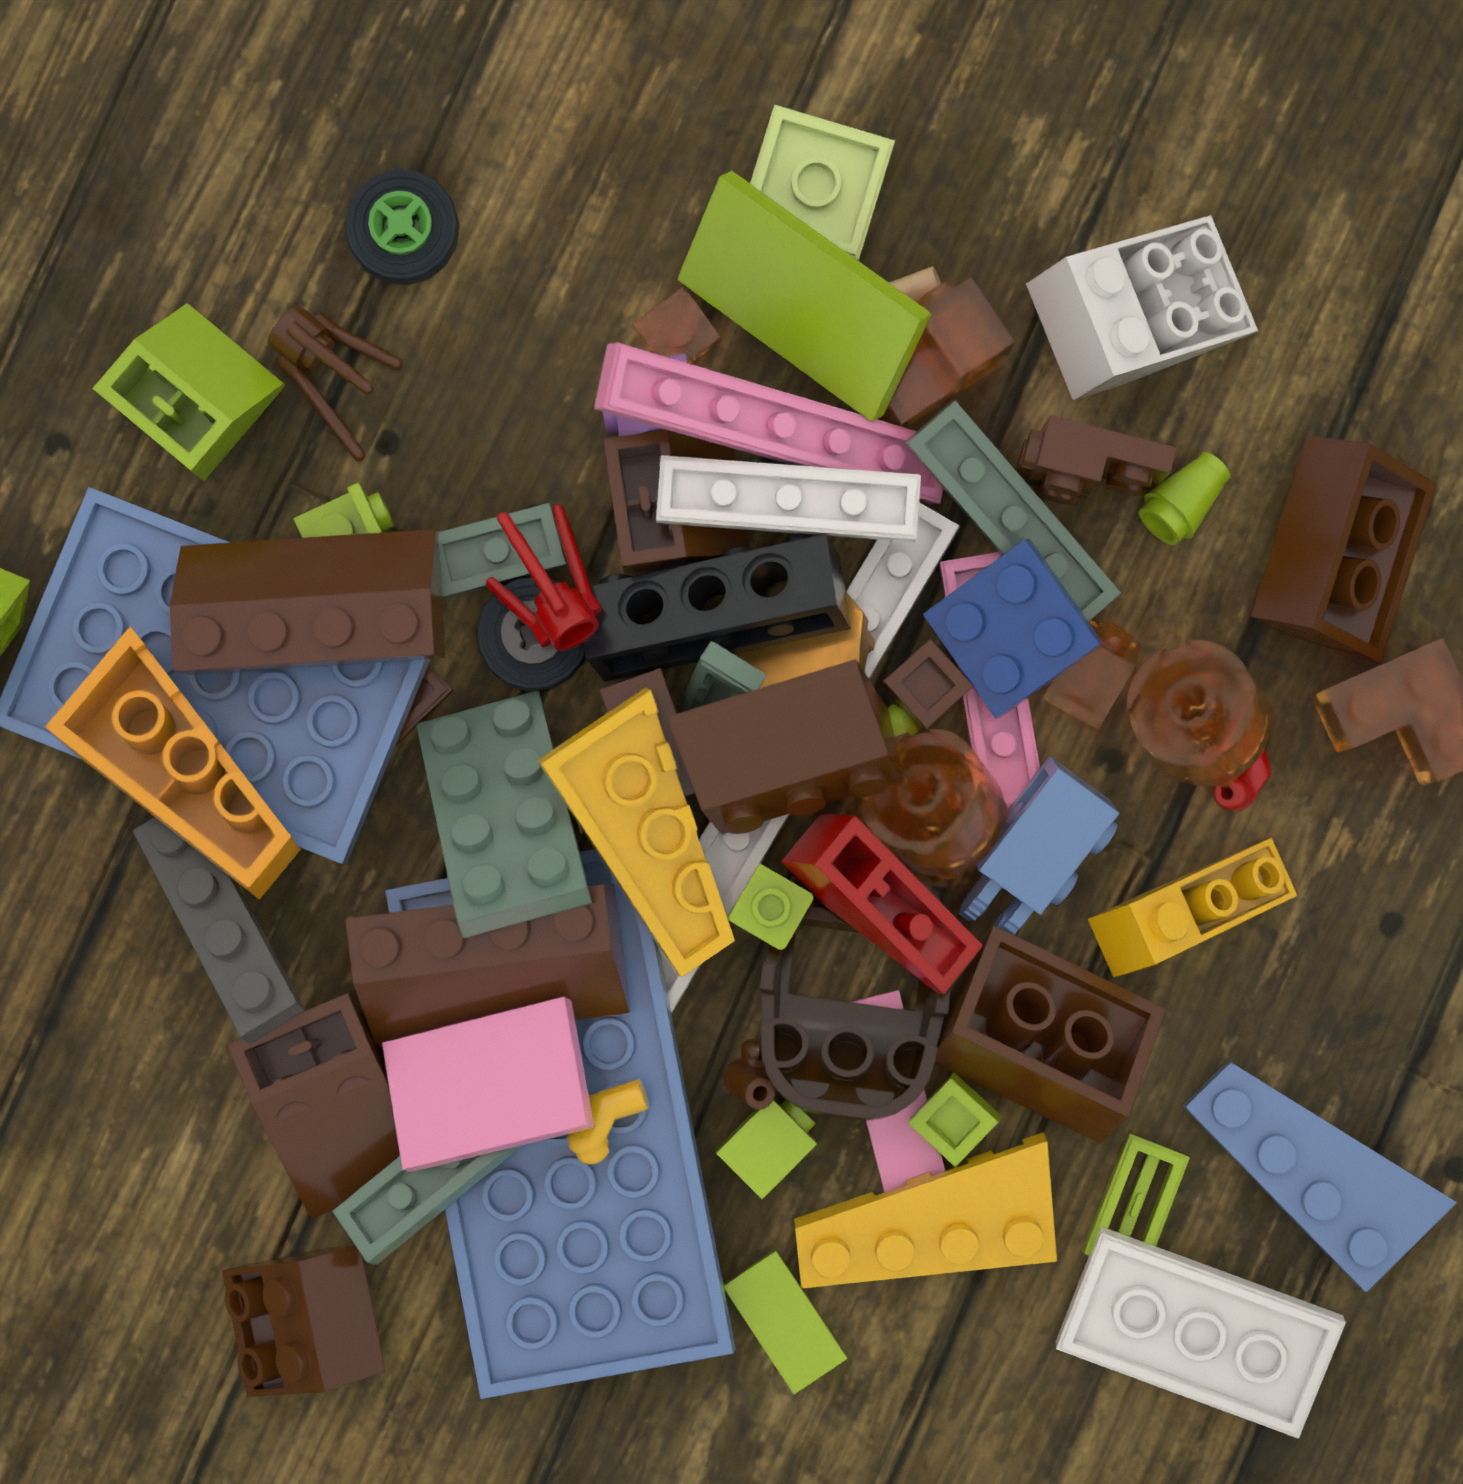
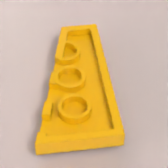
[537,687,735,978]
[794,1132,1057,1289]

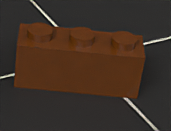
[1250,435,1437,664]
[668,659,905,834]
[934,925,1166,1144]

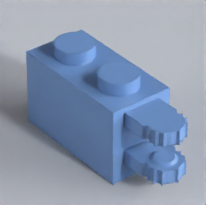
[959,756,1120,935]

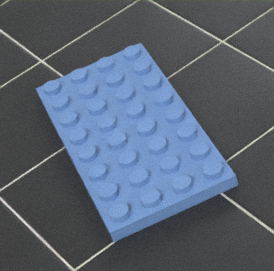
[385,849,736,1399]

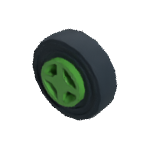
[345,169,460,285]

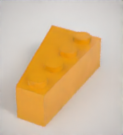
[45,626,301,900]

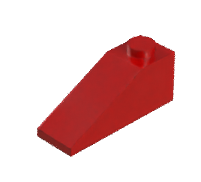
[781,814,983,995]

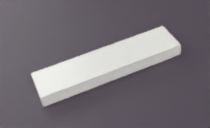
[656,455,921,542]

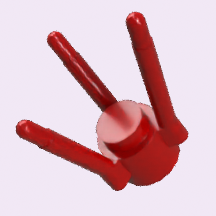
[485,504,603,651]

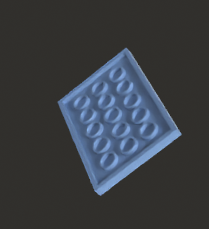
[0,487,431,865]

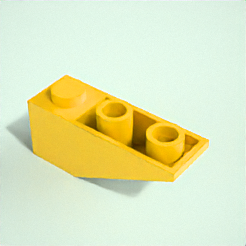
[1088,838,1297,978]

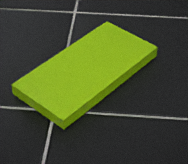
[677,171,932,422]

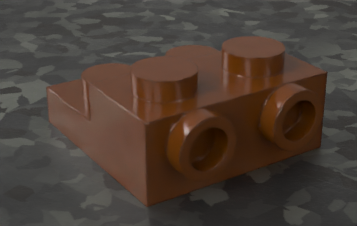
[1016,415,1177,505]

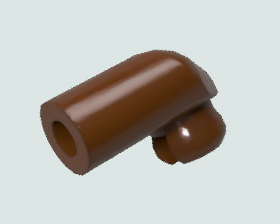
[724,1039,775,1110]

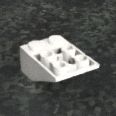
[1026,215,1258,401]

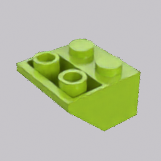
[92,303,286,481]

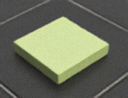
[750,105,895,261]

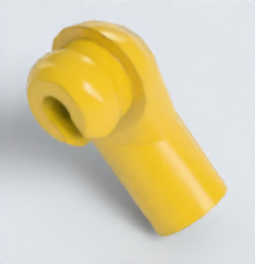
[567,1078,649,1165]

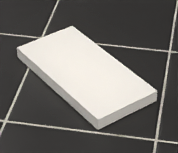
[1055,1226,1346,1439]

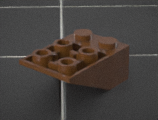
[227,991,400,1219]

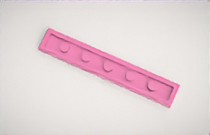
[594,343,943,504]

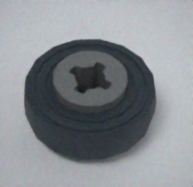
[476,577,586,692]

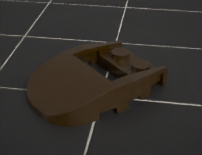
[760,870,951,1121]

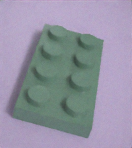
[416,690,592,938]

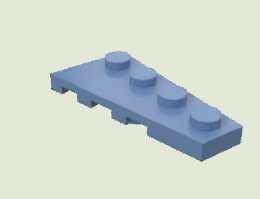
[1182,1061,1457,1292]

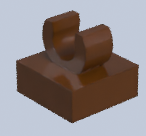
[880,639,973,732]

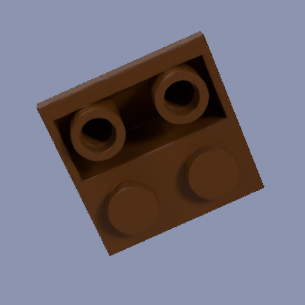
[603,429,749,575]
[222,1245,386,1397]

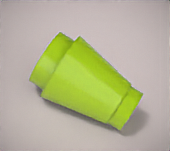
[1139,452,1231,545]

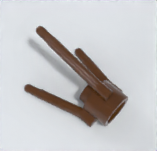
[267,305,403,461]

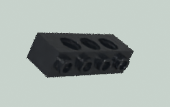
[584,534,851,682]

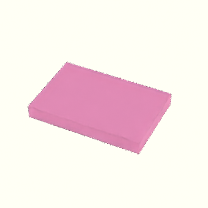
[382,997,594,1172]

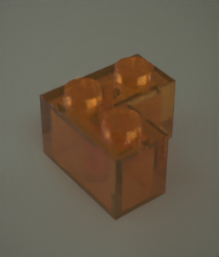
[885,278,1014,428]
[1311,638,1463,785]

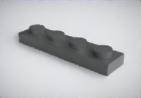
[133,817,305,1044]

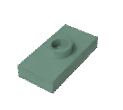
[679,641,767,711]

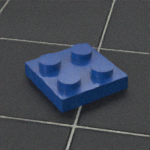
[923,539,1104,719]

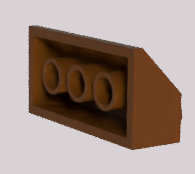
[170,529,445,675]
[345,884,631,1046]

